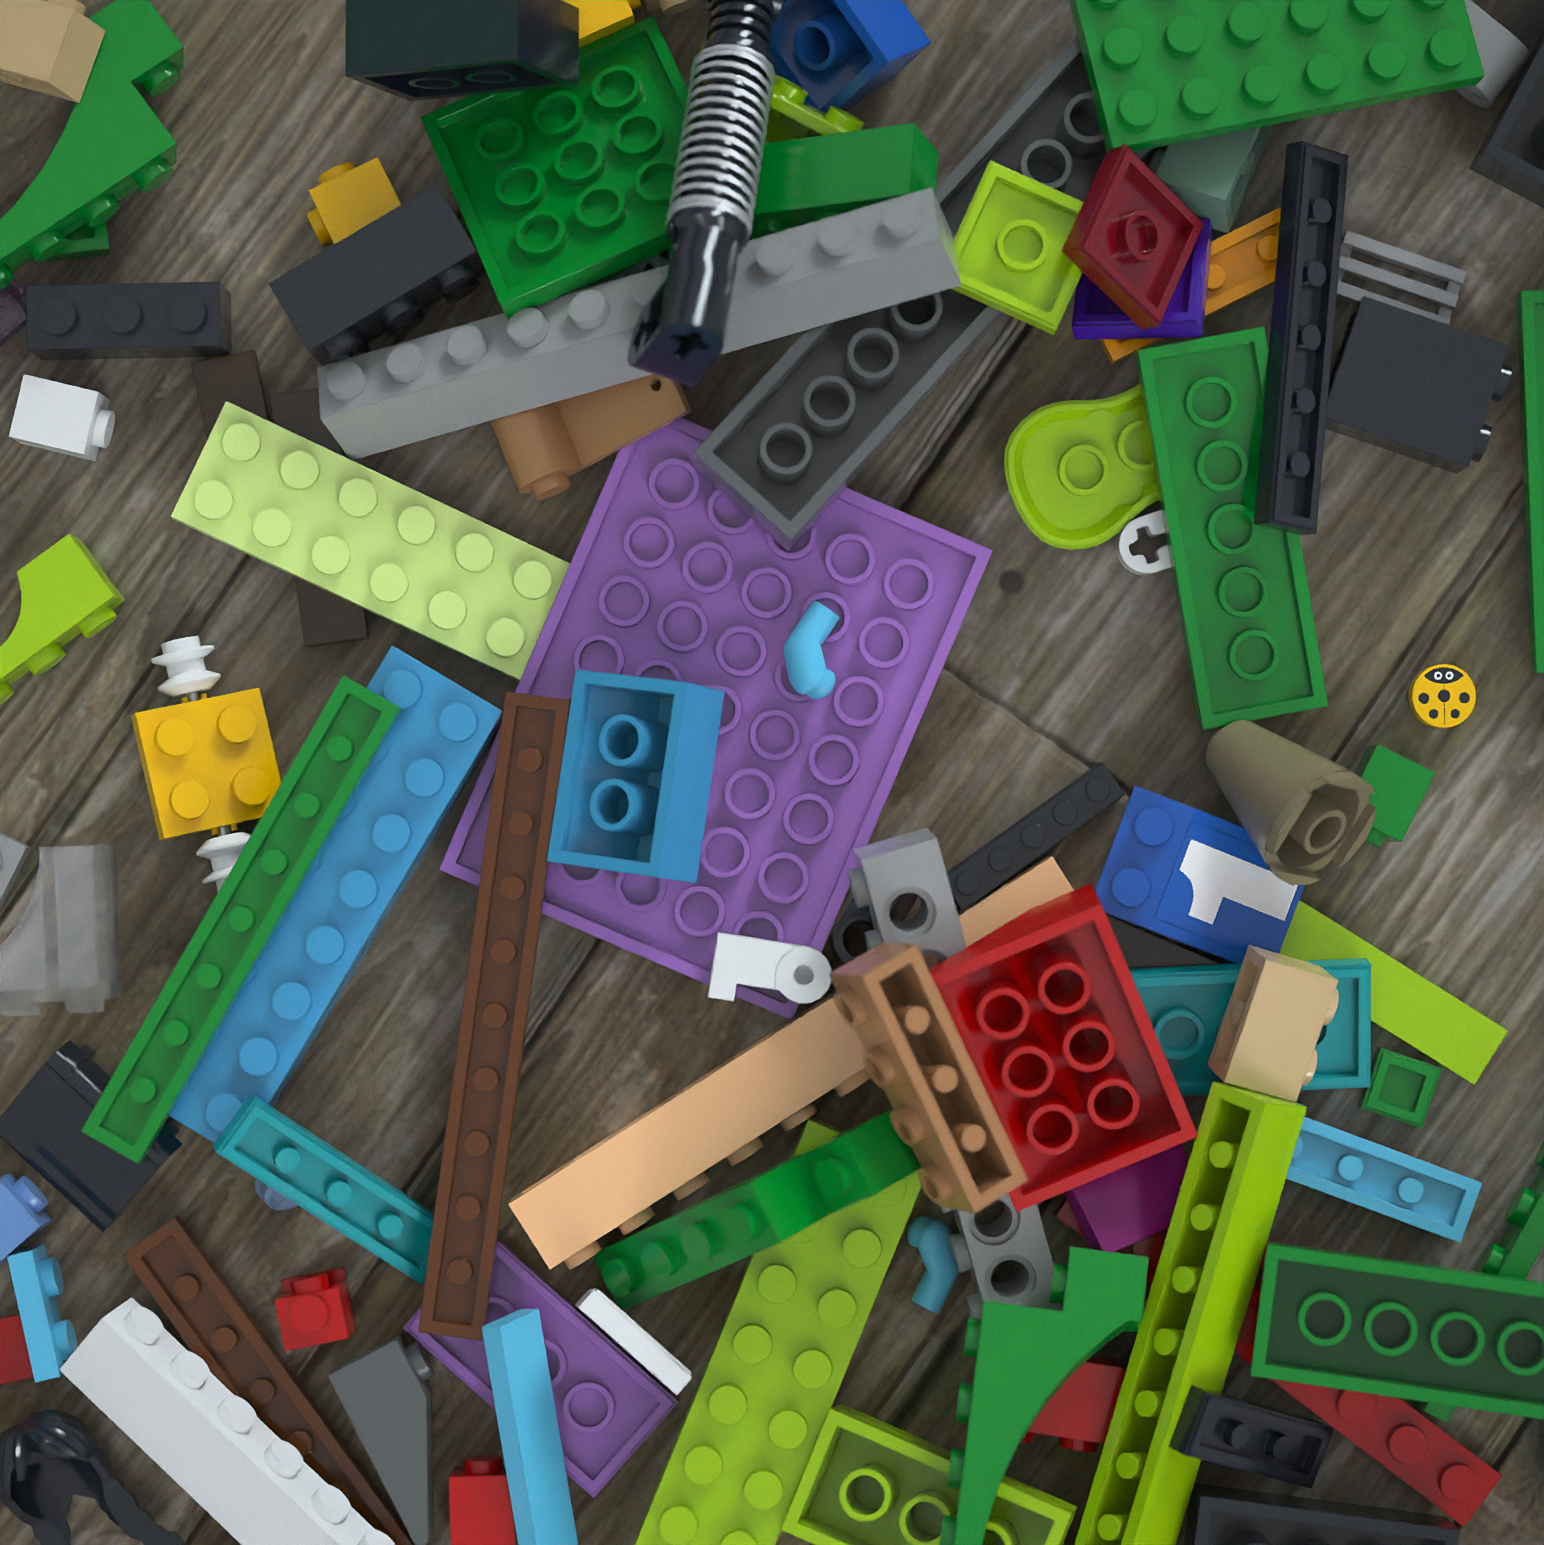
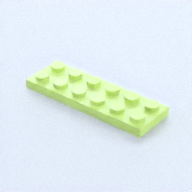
[171,401,570,682]

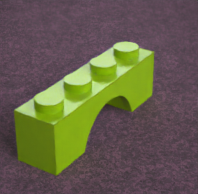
[0,534,125,705]

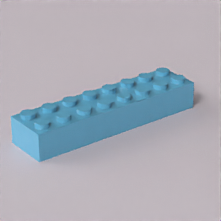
[169,646,503,1143]

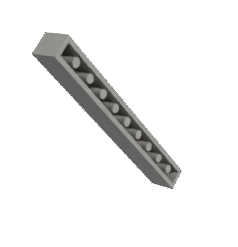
[317,187,961,460]

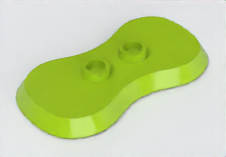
[1004,383,1160,550]

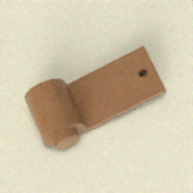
[490,374,692,500]

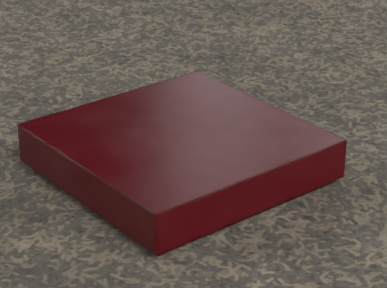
[1062,144,1204,330]

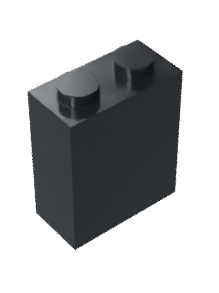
[1325,296,1512,474]

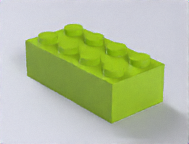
[781,1403,1078,1545]

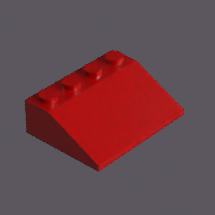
[929,884,1198,1212]

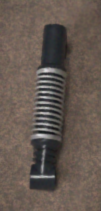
[627,0,784,387]

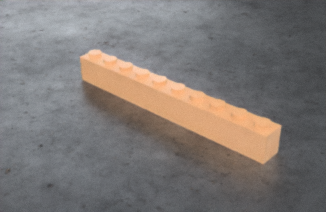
[508,856,1074,1270]

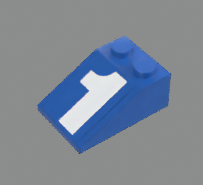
[1095,786,1305,964]

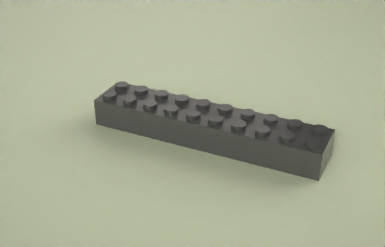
[693,35,1157,551]

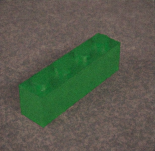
[745,123,938,241]

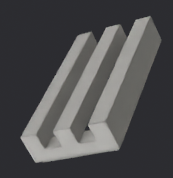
[1336,230,1467,325]

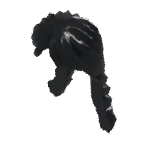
[0,1410,184,1545]

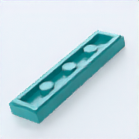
[213,1093,434,1285]

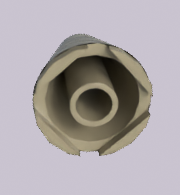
[1205,720,1376,886]

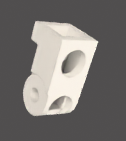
[707,932,832,1003]

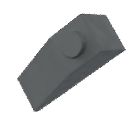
[328,1332,435,1545]

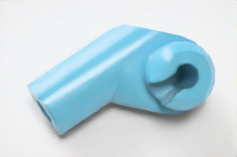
[783,600,840,700]
[907,1215,959,1314]

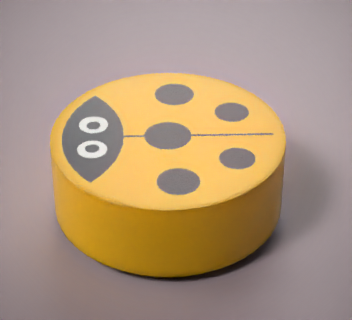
[1408,664,1476,729]

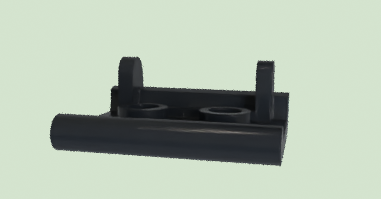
[0,1040,182,1232]

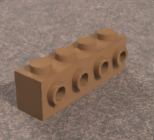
[829,943,1028,1213]

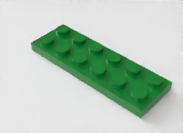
[1134,326,1328,730]

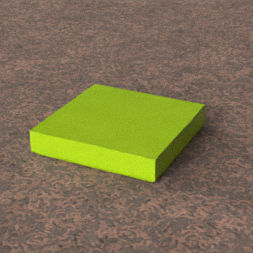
[951,160,1084,335]

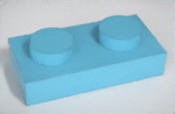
[7,1244,78,1383]

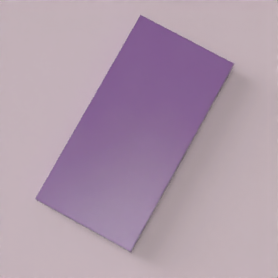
[403,1238,679,1498]

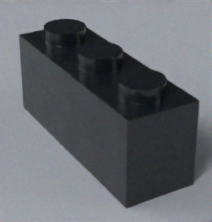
[26,282,232,360]

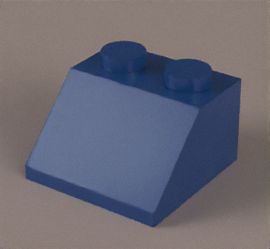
[769,0,932,114]

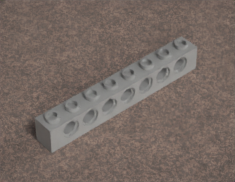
[847,828,1061,1319]

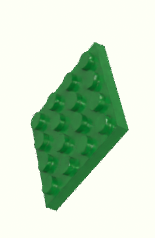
[420,16,695,320]

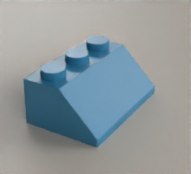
[547,669,725,883]

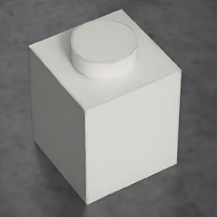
[9,374,115,461]

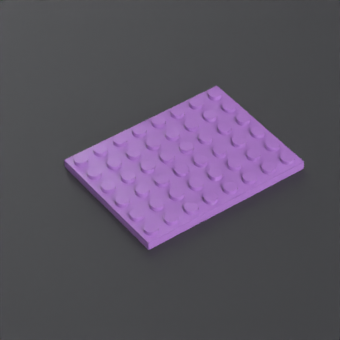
[439,417,993,1021]

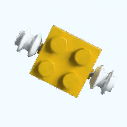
[131,636,281,892]

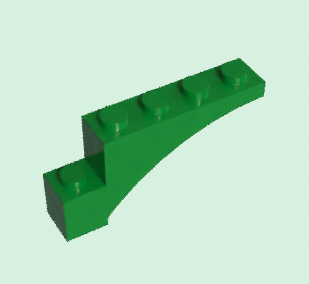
[0,0,184,291]
[593,1108,921,1310]
[940,1247,1149,1545]

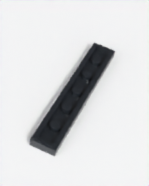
[1254,141,1349,535]

